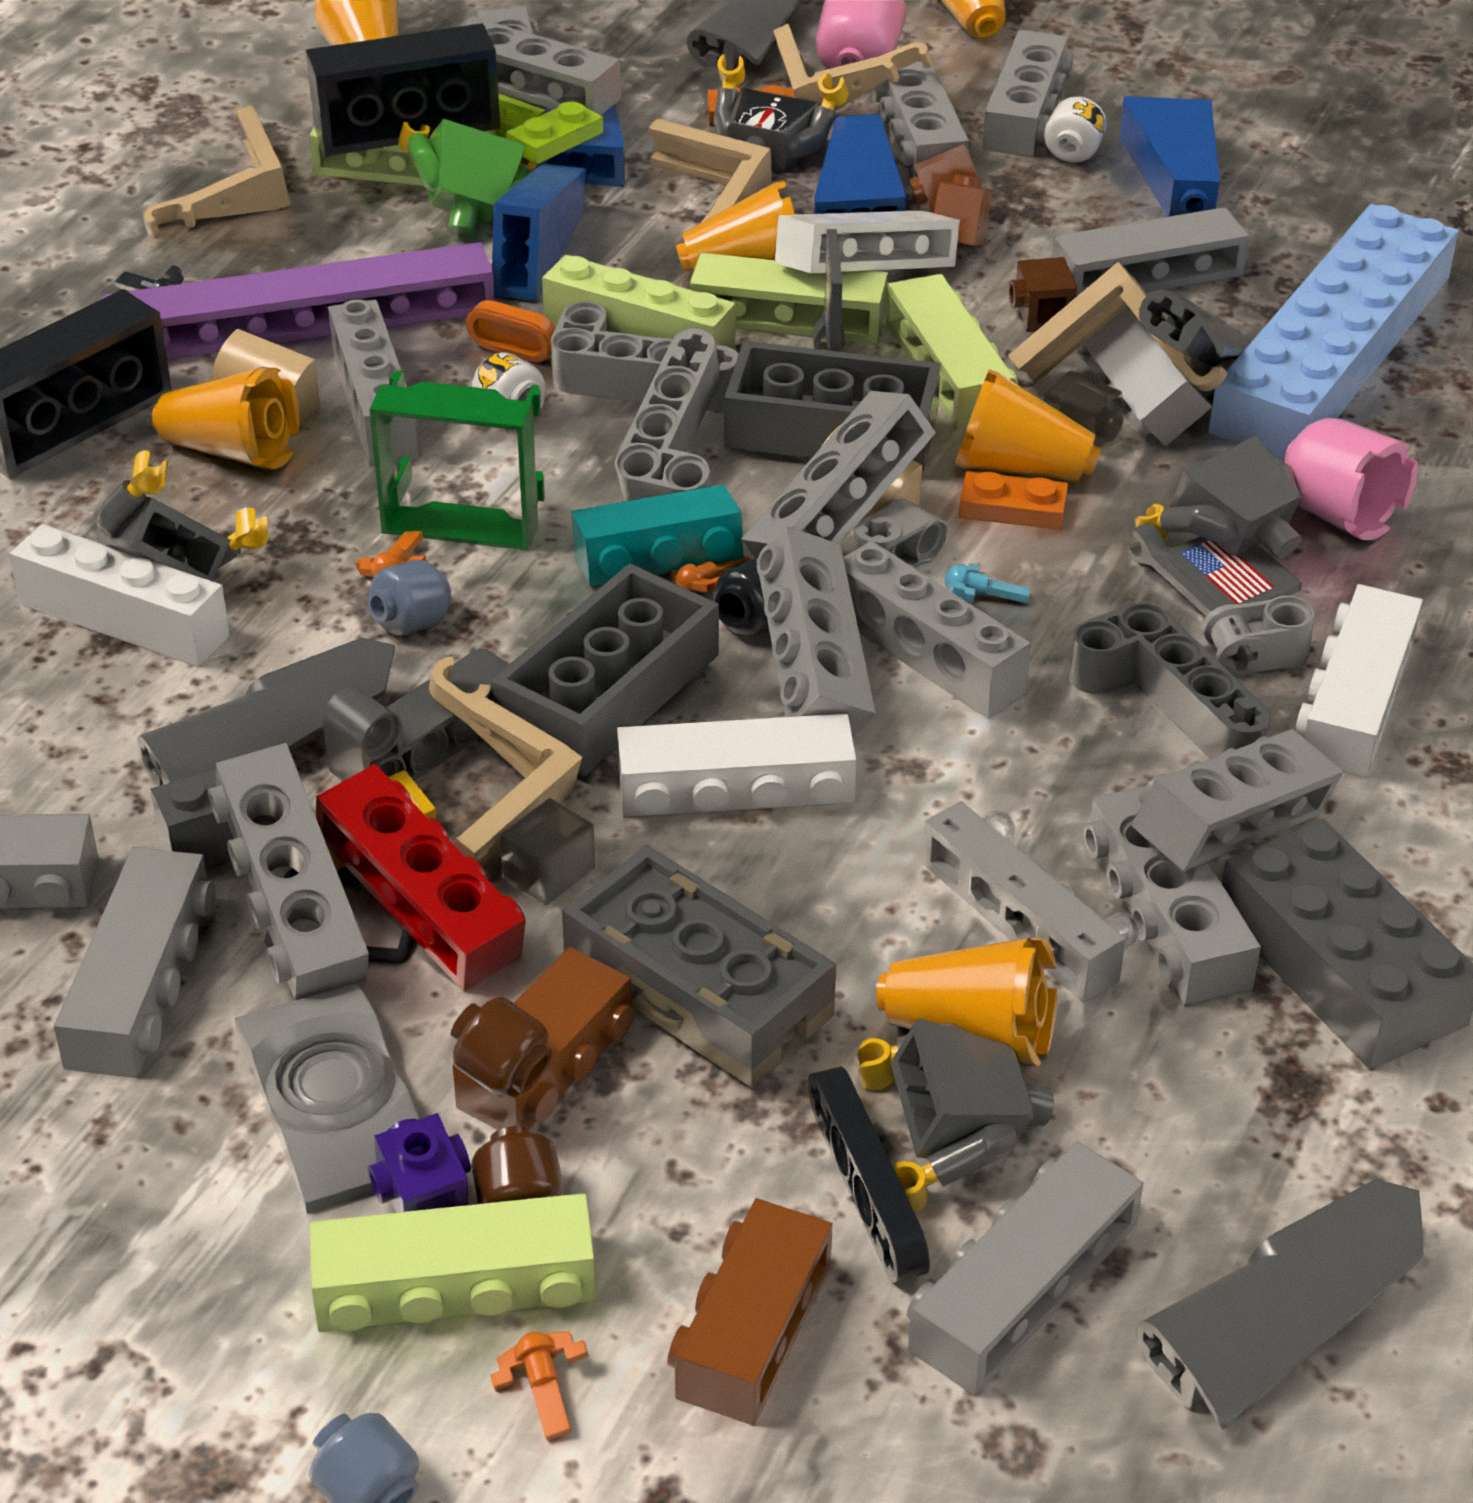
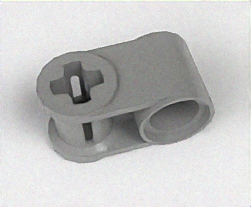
[854,498,948,568]
[1202,596,1315,677]

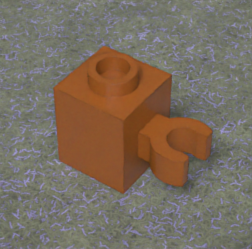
[909,145,982,213]
[934,174,993,246]

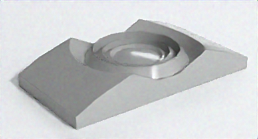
[235,983,419,1213]

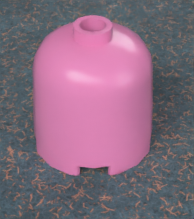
[816,0,906,69]
[1284,418,1418,540]

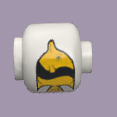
[1044,96,1107,163]
[472,352,545,408]

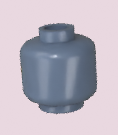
[367,560,451,636]
[309,1413,419,1503]

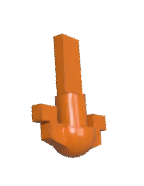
[355,531,427,577]
[668,556,750,594]
[490,1331,589,1441]

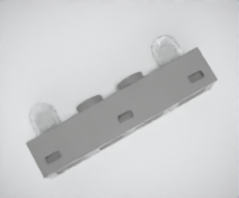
[922,801,1138,1003]

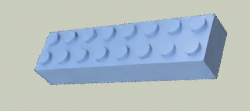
[1209,203,1459,459]

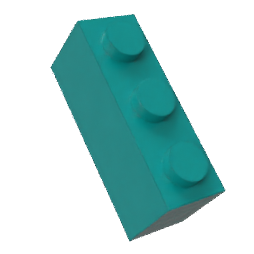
[571,485,744,586]

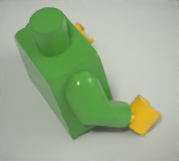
[398,119,536,238]

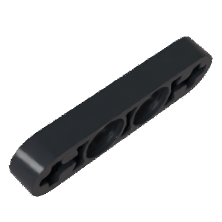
[808,1066,930,1283]

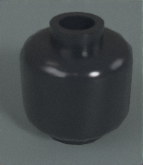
[713,558,769,637]

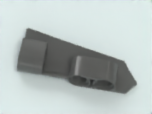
[686,0,800,71]
[1139,289,1251,367]
[137,637,395,786]
[1136,1179,1424,1430]

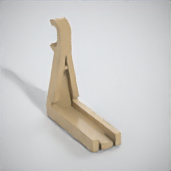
[773,24,933,112]
[143,105,291,238]
[648,118,772,223]
[1008,262,1227,391]
[429,656,583,871]

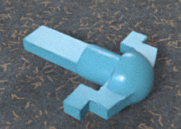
[945,563,1030,603]

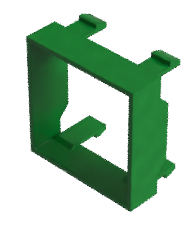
[369,370,545,551]

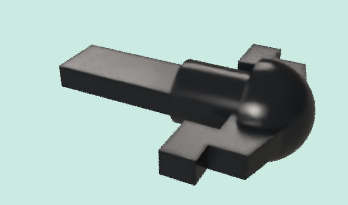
[114,265,184,291]

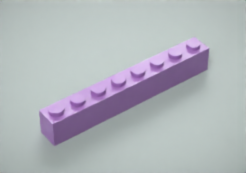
[102,242,495,360]

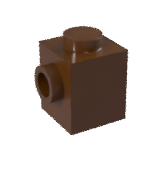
[1009,257,1077,332]

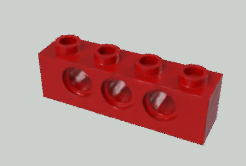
[316,764,526,992]

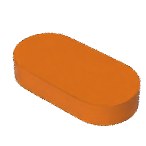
[466,300,556,363]

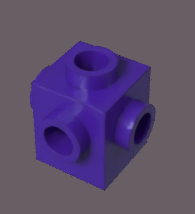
[367,1113,471,1213]

